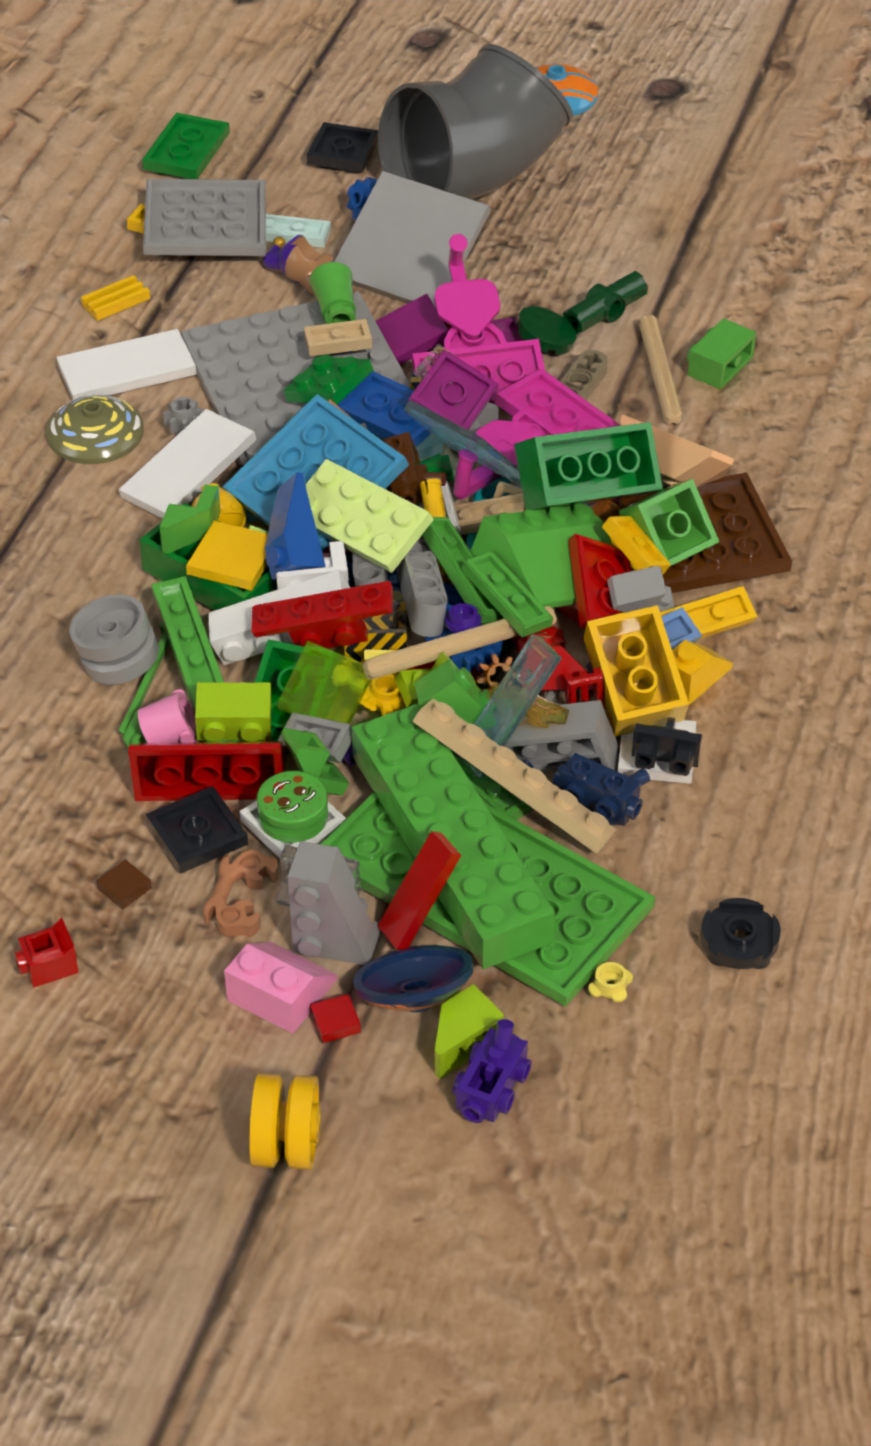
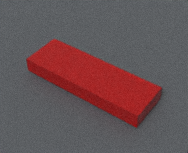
[377,831,462,950]

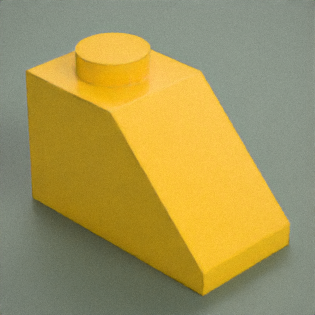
[672,640,733,705]

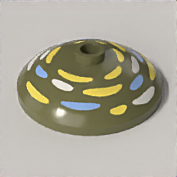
[46,395,144,464]

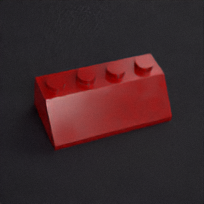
[128,741,285,801]

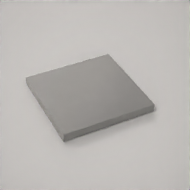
[334,171,491,308]
[143,179,266,256]

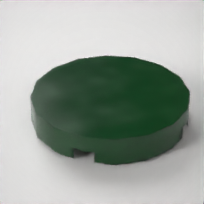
[515,306,577,355]

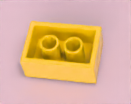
[583,605,689,737]

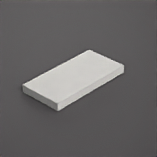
[56,329,197,400]
[118,409,257,519]

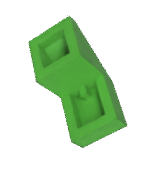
[160,484,221,554]
[281,728,349,795]

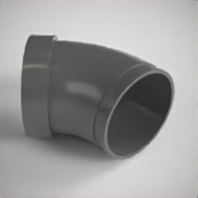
[378,44,573,200]

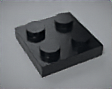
[307,122,378,173]
[145,786,248,874]

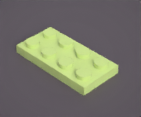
[306,459,434,573]

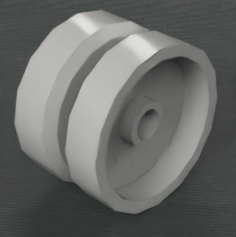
[69,594,160,685]

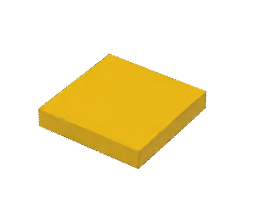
[186,521,268,591]

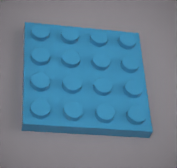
[223,394,409,551]

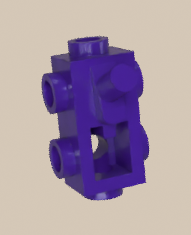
[452,1019,532,1123]

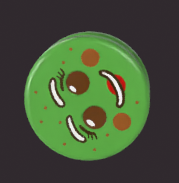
[257,771,328,843]

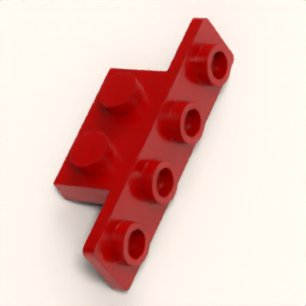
[251,581,393,650]

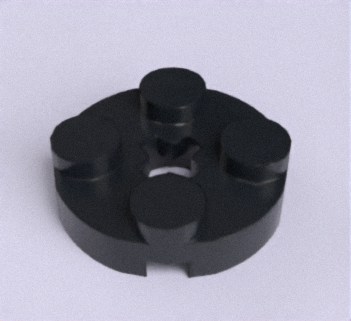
[700,898,781,969]

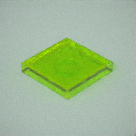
[276,641,371,724]

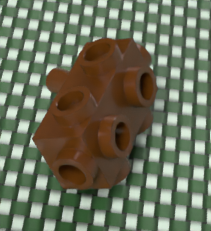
[383,432,446,505]

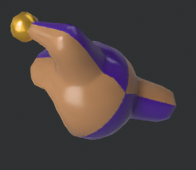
[263,235,334,296]

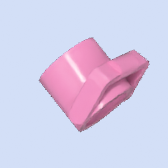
[138,689,199,743]

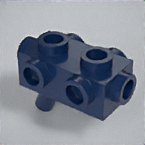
[553,753,650,826]

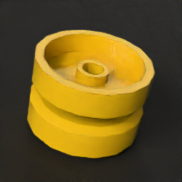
[250,1073,321,1170]

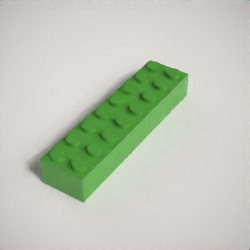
[351,703,555,969]

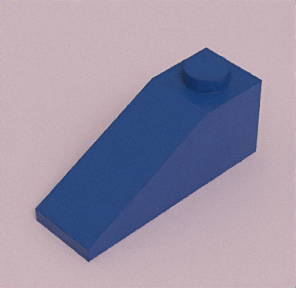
[265,472,326,581]

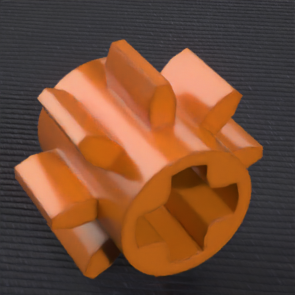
[476,654,522,699]

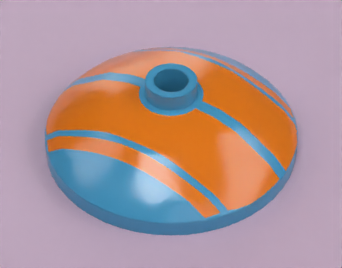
[535,63,598,116]

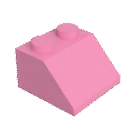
[224,942,337,1034]

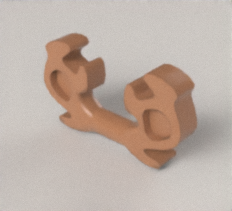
[203,850,279,938]

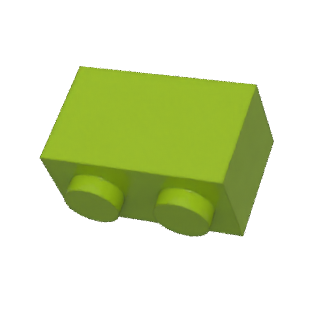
[195,682,272,742]

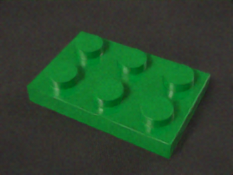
[142,112,230,179]

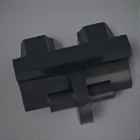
[632,717,702,776]

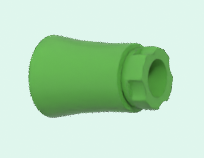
[309,262,356,324]

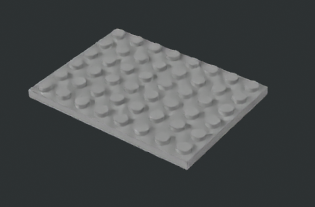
[181,291,443,468]

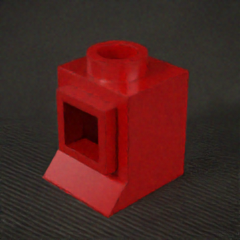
[14,917,79,988]

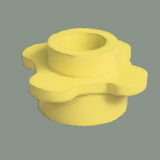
[588,962,633,1002]

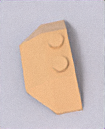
[620,414,734,487]

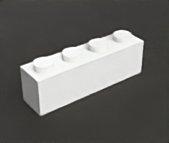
[209,569,350,665]

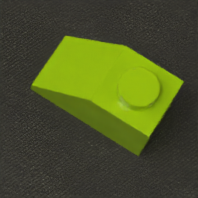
[435,984,504,1080]

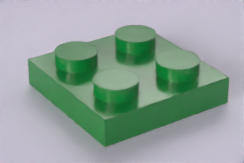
[283,355,374,405]

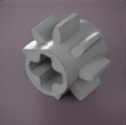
[163,397,204,436]

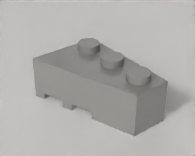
[490,700,620,775]
[288,841,380,965]

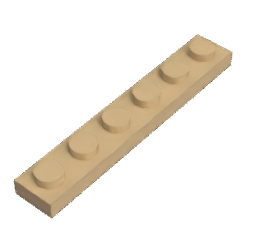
[412,698,617,854]

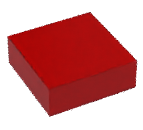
[310,994,361,1043]

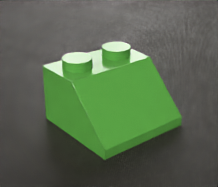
[619,479,720,566]

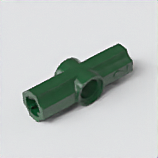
[563,271,648,335]

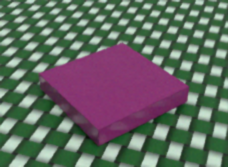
[375,293,449,365]
[408,349,499,438]

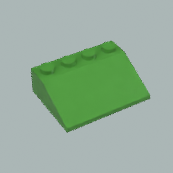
[471,503,614,608]

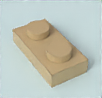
[304,319,372,357]

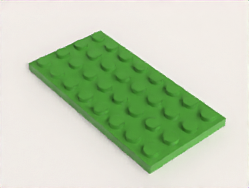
[321,792,655,1007]

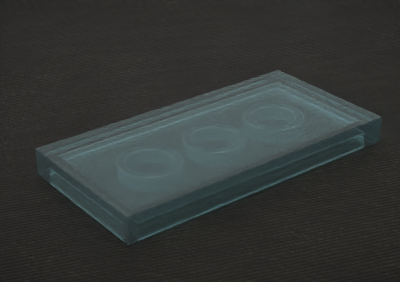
[404,400,520,483]

